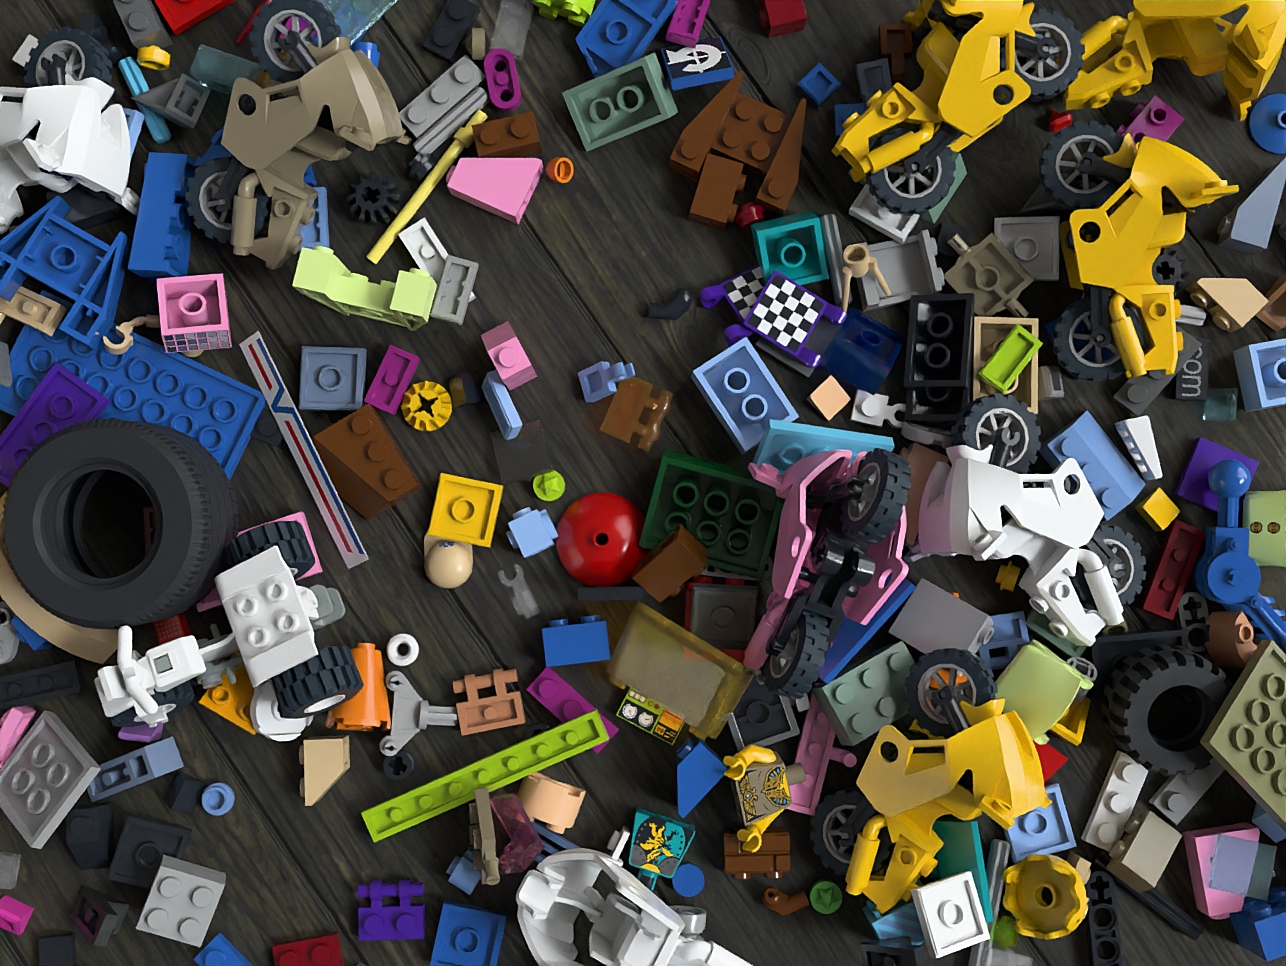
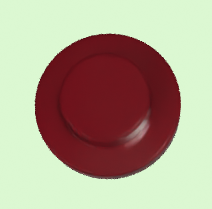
[734,203,764,230]

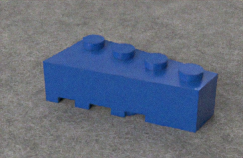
[128,152,196,283]

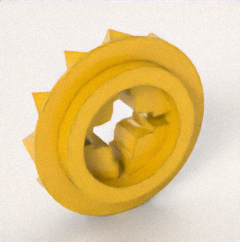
[401,381,452,431]

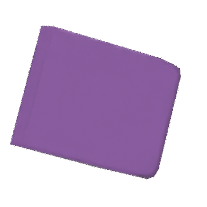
[118,722,163,743]

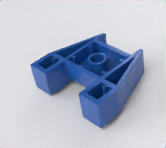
[0,195,132,351]

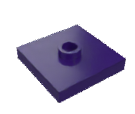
[1174,437,1259,514]

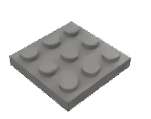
[0,710,101,849]

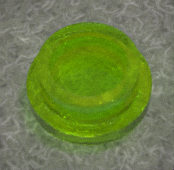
[994,915,1019,949]

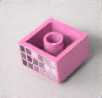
[156,273,232,353]

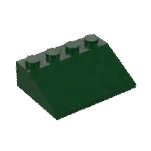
[638,448,784,580]

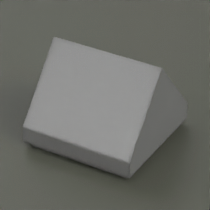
[1038,365,1064,401]

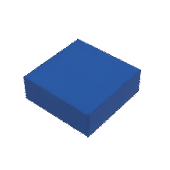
[797,62,841,108]

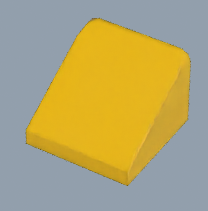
[1135,487,1180,532]

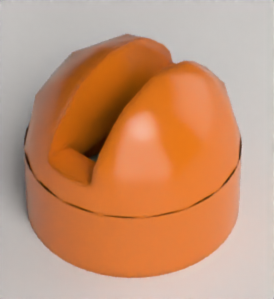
[546,157,574,183]

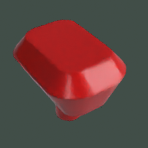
[1048,109,1072,132]

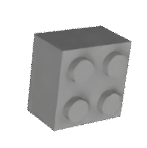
[136,855,226,947]

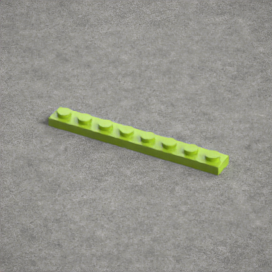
[361,708,609,843]

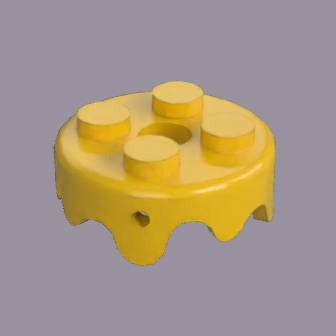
[1002,854,1087,940]

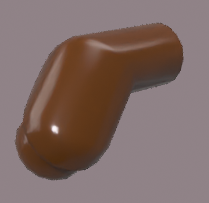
[762,887,810,916]

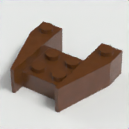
[669,70,806,218]

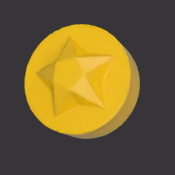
[137,45,170,70]

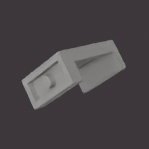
[856,229,944,312]
[888,578,994,677]

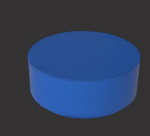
[672,862,705,897]

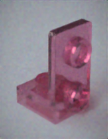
[490,794,545,874]

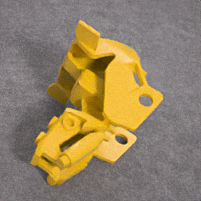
[1054,0,1286,122]

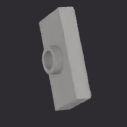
[430,255,479,325]

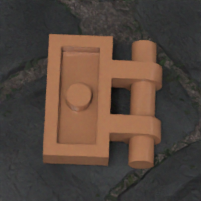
[453,668,526,736]

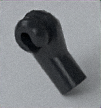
[649,288,692,320]

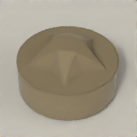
[466,28,485,60]

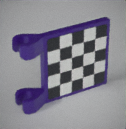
[700,264,765,347]
[742,270,847,368]

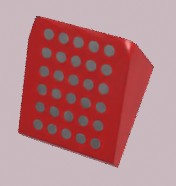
[153,612,191,645]

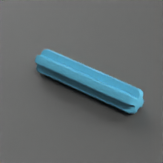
[118,57,172,144]

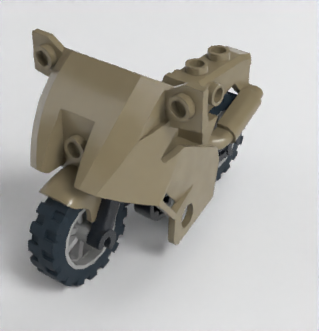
[186,0,412,270]

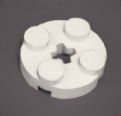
[250,679,314,741]

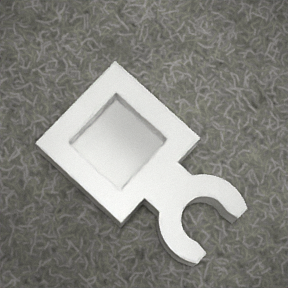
[849,389,906,429]

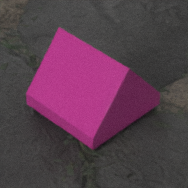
[0,895,34,936]

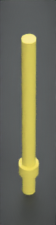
[366,109,488,264]

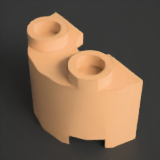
[514,772,586,834]

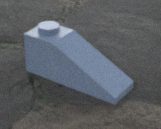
[1217,158,1286,256]
[87,737,184,802]

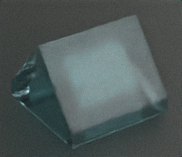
[1203,388,1238,423]

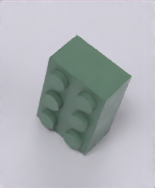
[811,640,932,746]

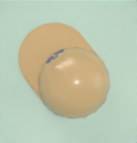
[424,530,473,589]

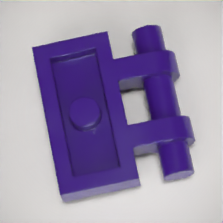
[357,880,425,941]

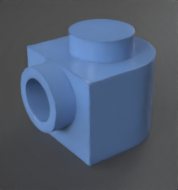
[446,847,481,895]

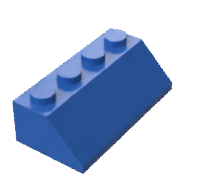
[818,572,916,685]

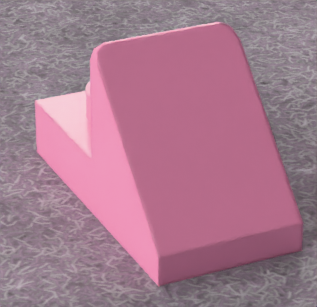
[0,705,37,768]

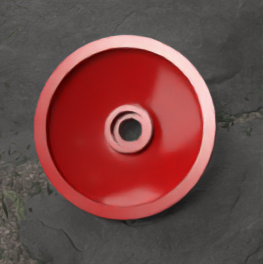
[556,493,649,587]

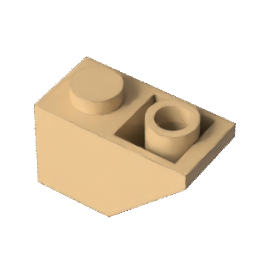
[1185,278,1269,333]
[299,735,350,806]

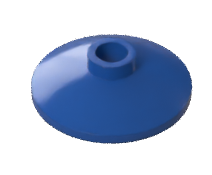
[1248,93,1286,155]

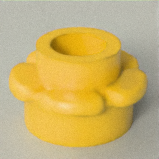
[995,561,1021,592]

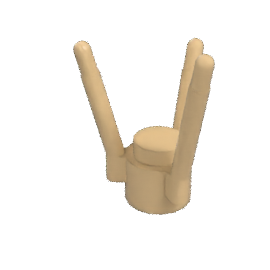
[840,244,891,312]

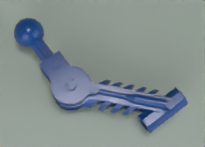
[1191,459,1286,654]

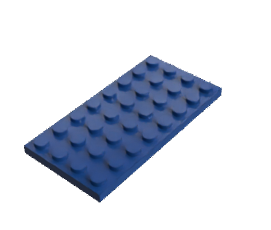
[0,290,267,480]

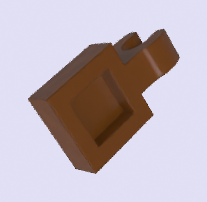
[878,23,913,82]

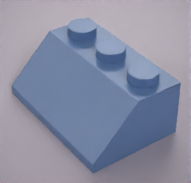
[1039,410,1146,522]

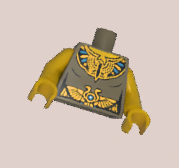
[723,744,806,852]

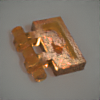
[600,376,673,452]

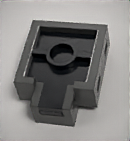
[717,665,801,752]

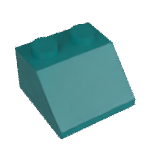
[750,211,829,285]

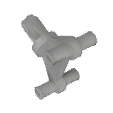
[379,670,458,756]

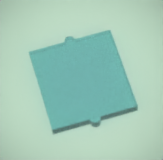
[1208,834,1277,901]

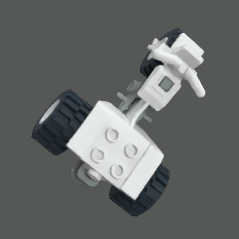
[94,521,364,727]

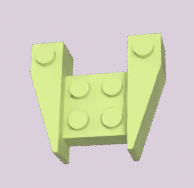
[292,245,437,331]

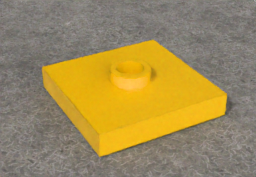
[427,473,504,548]

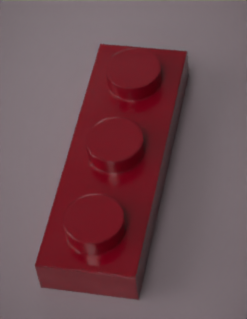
[1139,520,1206,620]

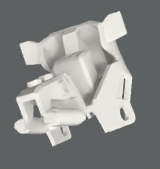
[516,825,753,966]

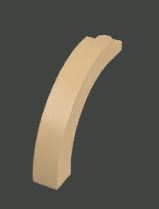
[0,491,118,664]

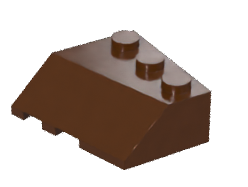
[311,404,423,520]

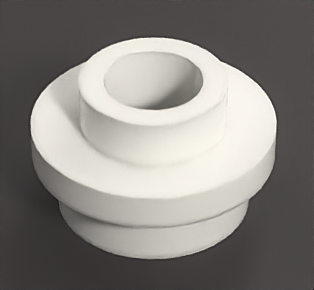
[387,634,419,666]

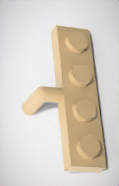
[0,286,68,336]

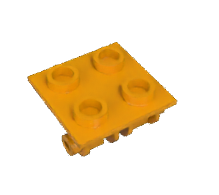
[199,651,267,735]

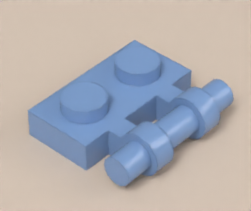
[977,611,1029,671]

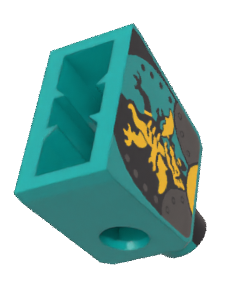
[628,807,696,891]

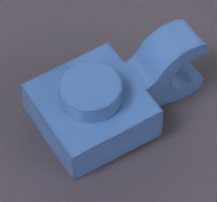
[578,361,636,402]

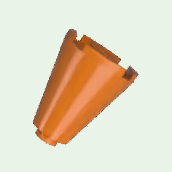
[325,643,391,731]

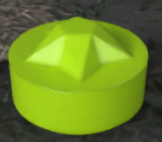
[533,470,565,502]

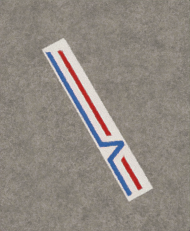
[239,331,369,569]

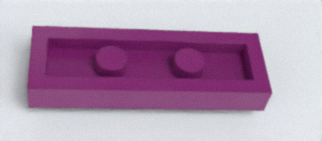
[527,667,619,754]

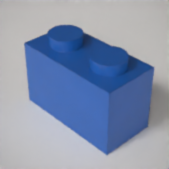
[542,615,611,667]

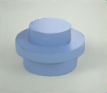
[201,782,235,815]

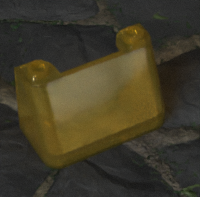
[606,601,756,741]

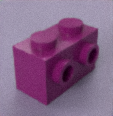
[1115,95,1184,145]

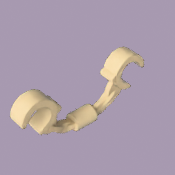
[103,315,204,357]

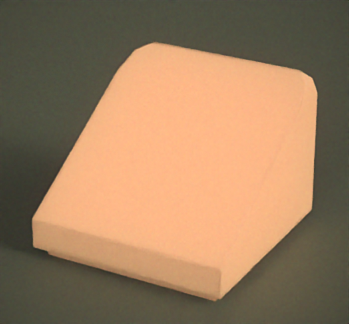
[806,375,851,421]

